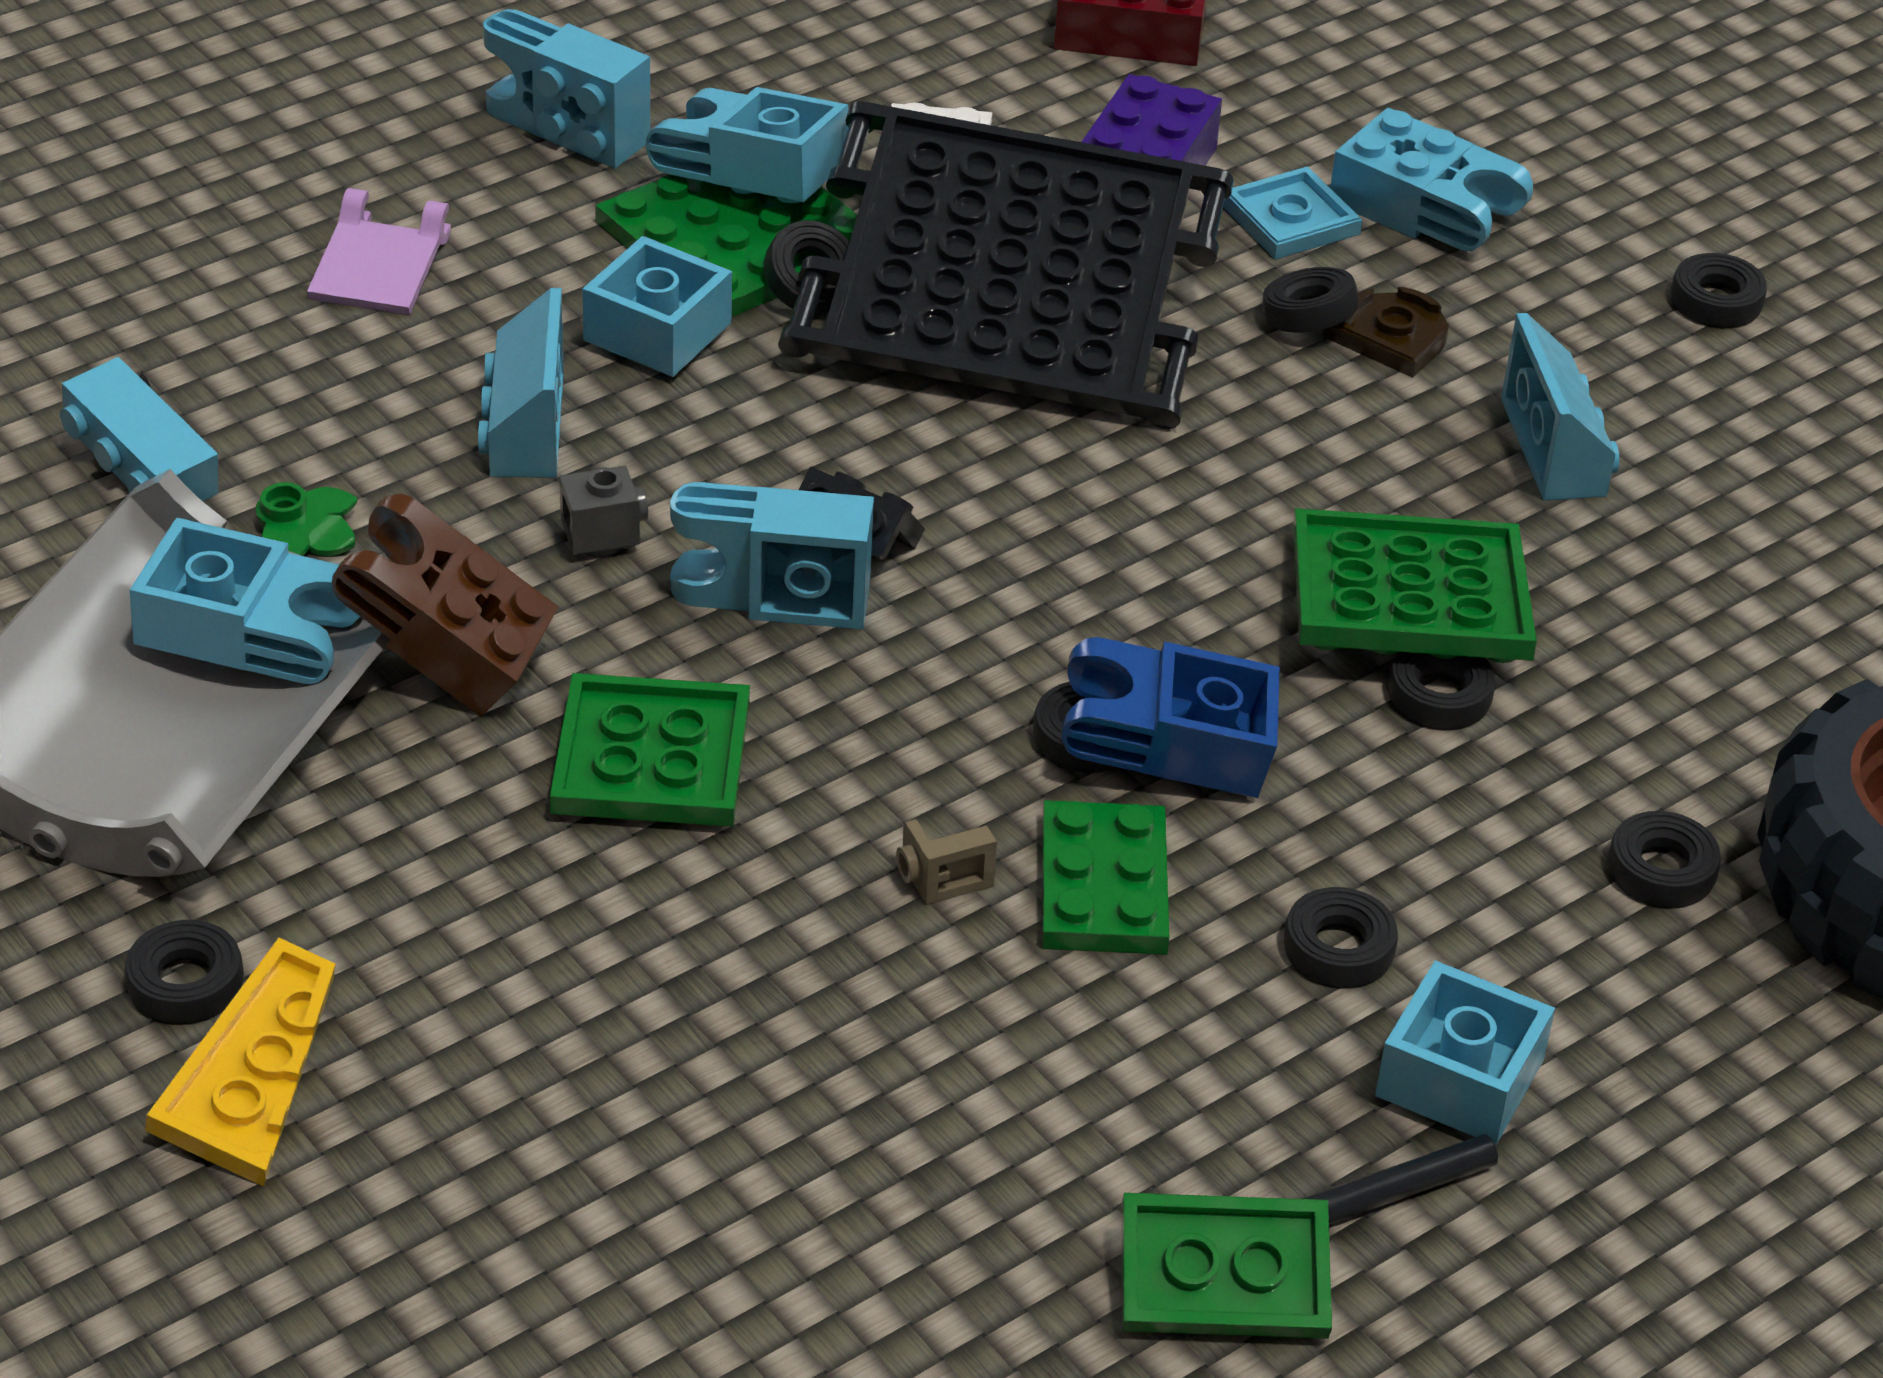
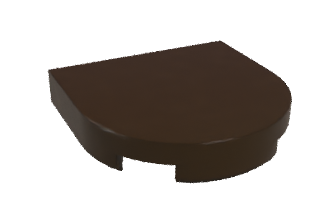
[1323,287,1449,378]

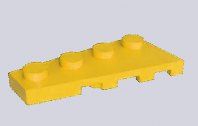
[145,938,336,1187]

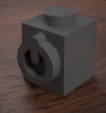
[559,465,648,557]

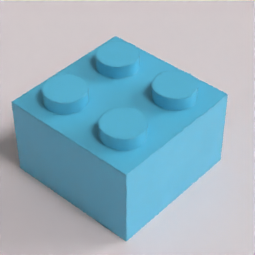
[582,236,732,377]
[1375,960,1555,1145]

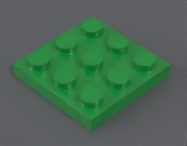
[550,673,750,827]

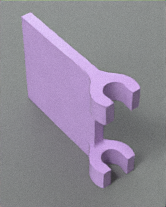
[307,188,451,315]

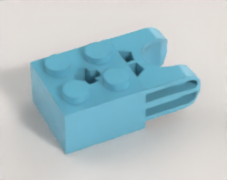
[483,9,651,169]
[646,87,848,203]
[1330,107,1533,251]
[670,482,874,630]
[129,517,360,684]

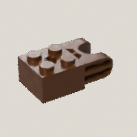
[332,493,558,717]

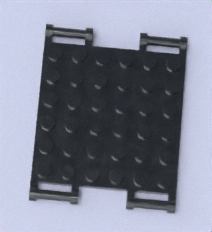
[778,101,1234,429]

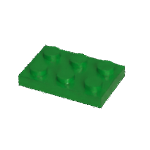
[1042,800,1170,955]
[1121,1193,1332,1339]

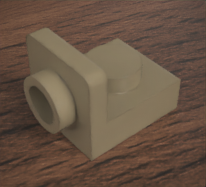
[896,819,997,905]

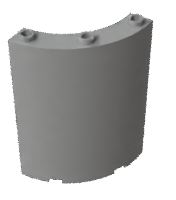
[0,469,390,877]

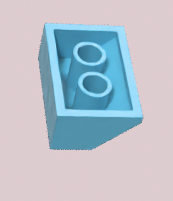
[478,288,564,478]
[1501,313,1619,501]

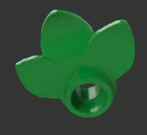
[255,482,357,556]

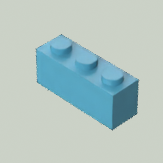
[60,357,218,501]

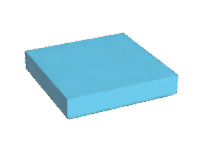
[1223,166,1362,260]

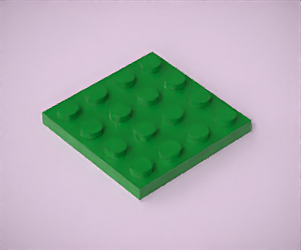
[595,174,857,317]
[1293,508,1537,663]

